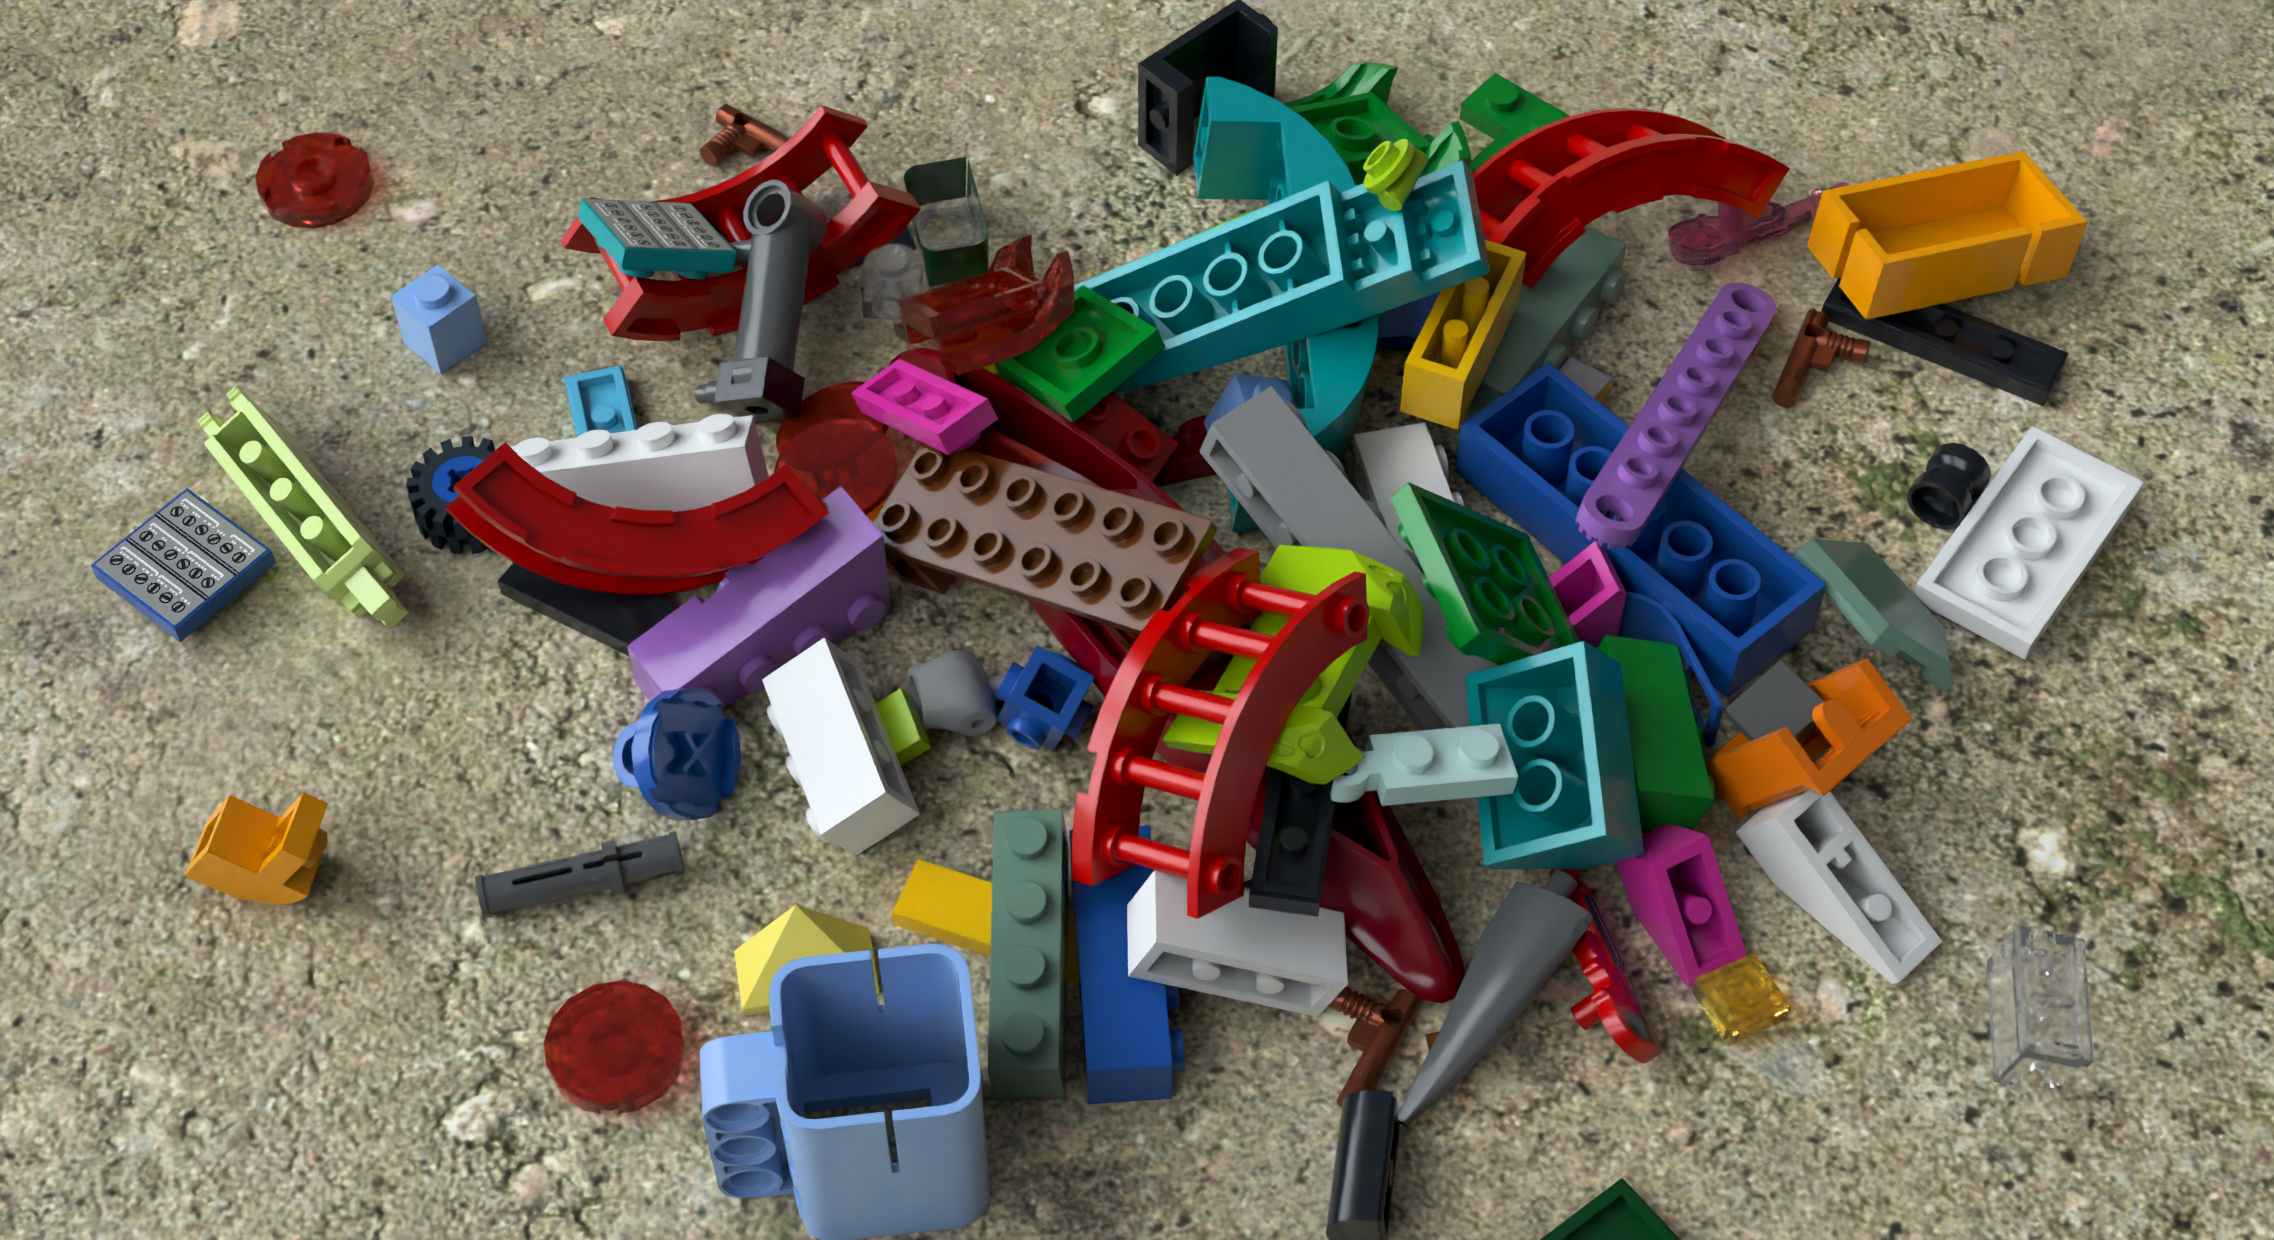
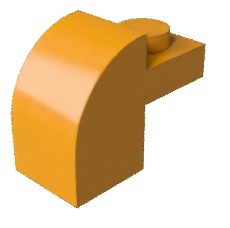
[185,792,329,905]

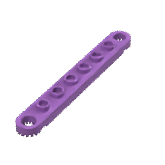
[1575,283,1777,550]

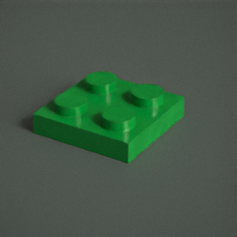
[992,285,1165,423]

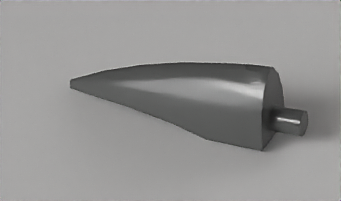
[1399,870,1593,1127]

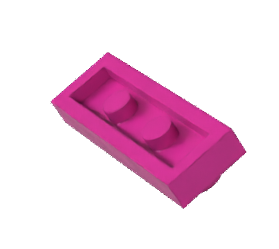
[851,359,998,455]

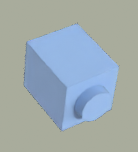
[391,264,488,375]

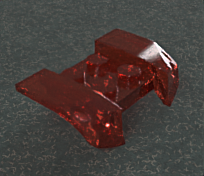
[893,234,1075,375]

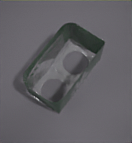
[904,157,989,294]

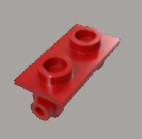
[1067,392,1179,482]

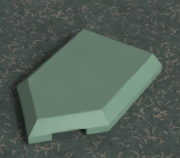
[1793,539,1953,691]

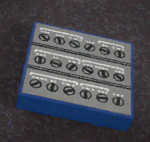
[91,488,276,642]

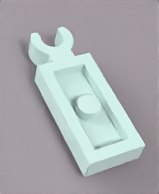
[1330,724,1518,806]

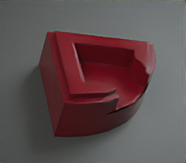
[1160,415,1217,486]

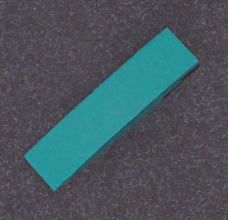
[1009,160,1490,399]

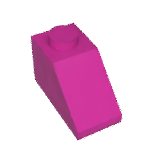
[1616,823,1748,987]

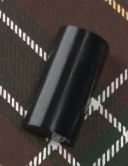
[1326,1090,1401,1240]

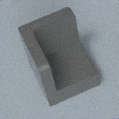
[1725,659,1824,744]

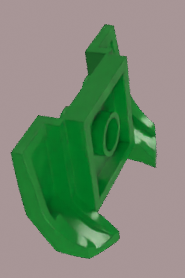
[1284,62,1471,186]

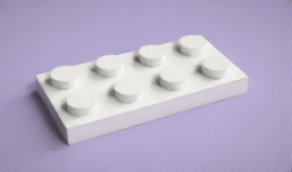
[1913,426,2144,660]

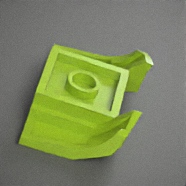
[1162,545,1423,785]

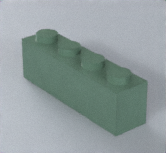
[1465,226,1628,418]
[988,809,1069,1100]

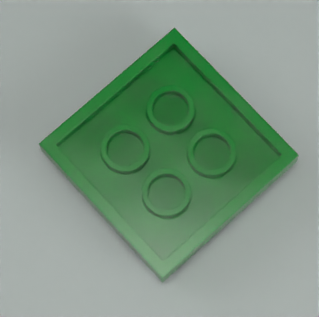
[1390,482,1580,665]

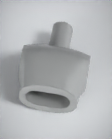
[907,650,1005,736]

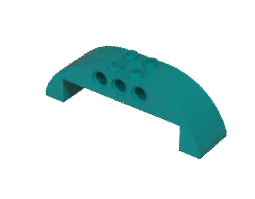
[1193,77,1385,532]

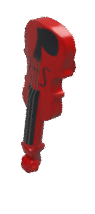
[1549,869,1662,1064]

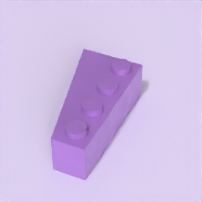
[627,486,891,709]

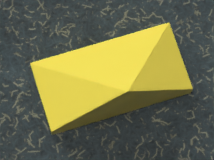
[734,905,880,1016]

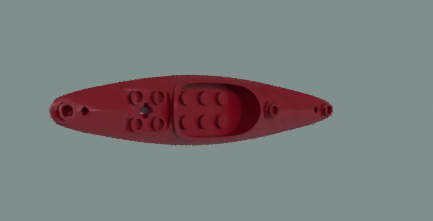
[889,348,1467,1003]

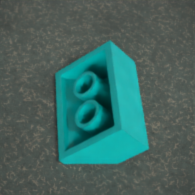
[1465,641,1644,869]

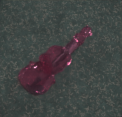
[1668,181,1850,265]

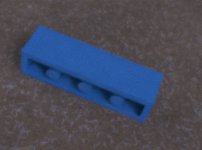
[1069,825,1185,1104]

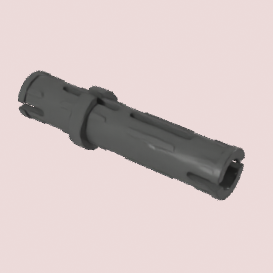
[475,831,685,919]

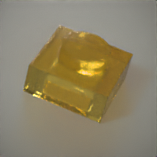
[1692,953,1791,1047]

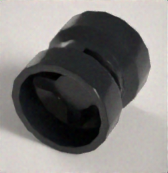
[1907,443,1992,530]

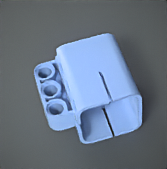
[699,944,990,1240]

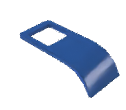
[1618,591,1723,746]

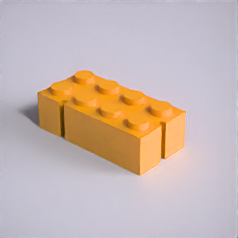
[1807,151,2088,320]

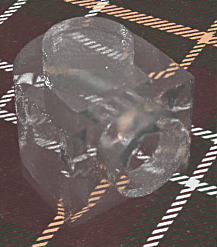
[860,244,924,320]

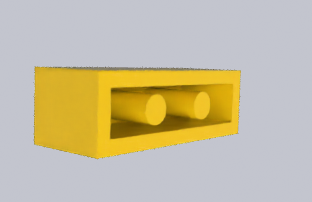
[1400,240,1527,430]

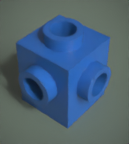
[995,645,1095,751]

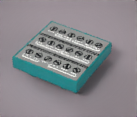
[578,199,737,279]

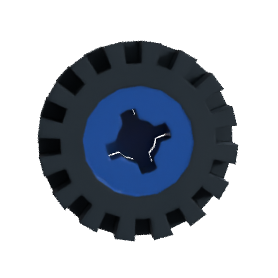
[406,436,499,554]

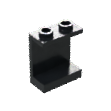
[1138,0,1278,176]

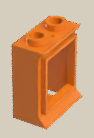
[1705,658,1912,819]

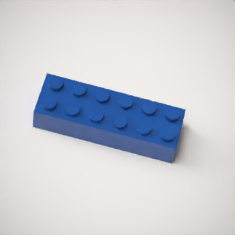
[1455,362,1827,698]

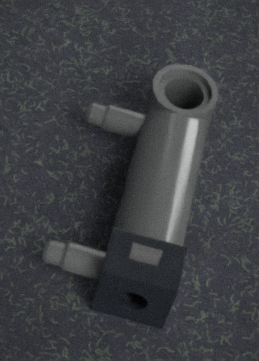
[694,180,827,423]

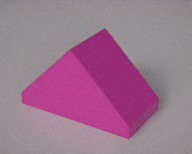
[1549,541,1627,649]

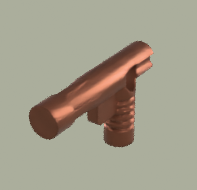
[699,104,790,166]
[1772,308,1871,408]
[1327,986,1421,1108]

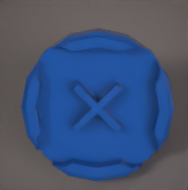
[612,688,741,821]

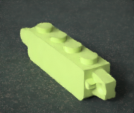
[197,386,409,630]

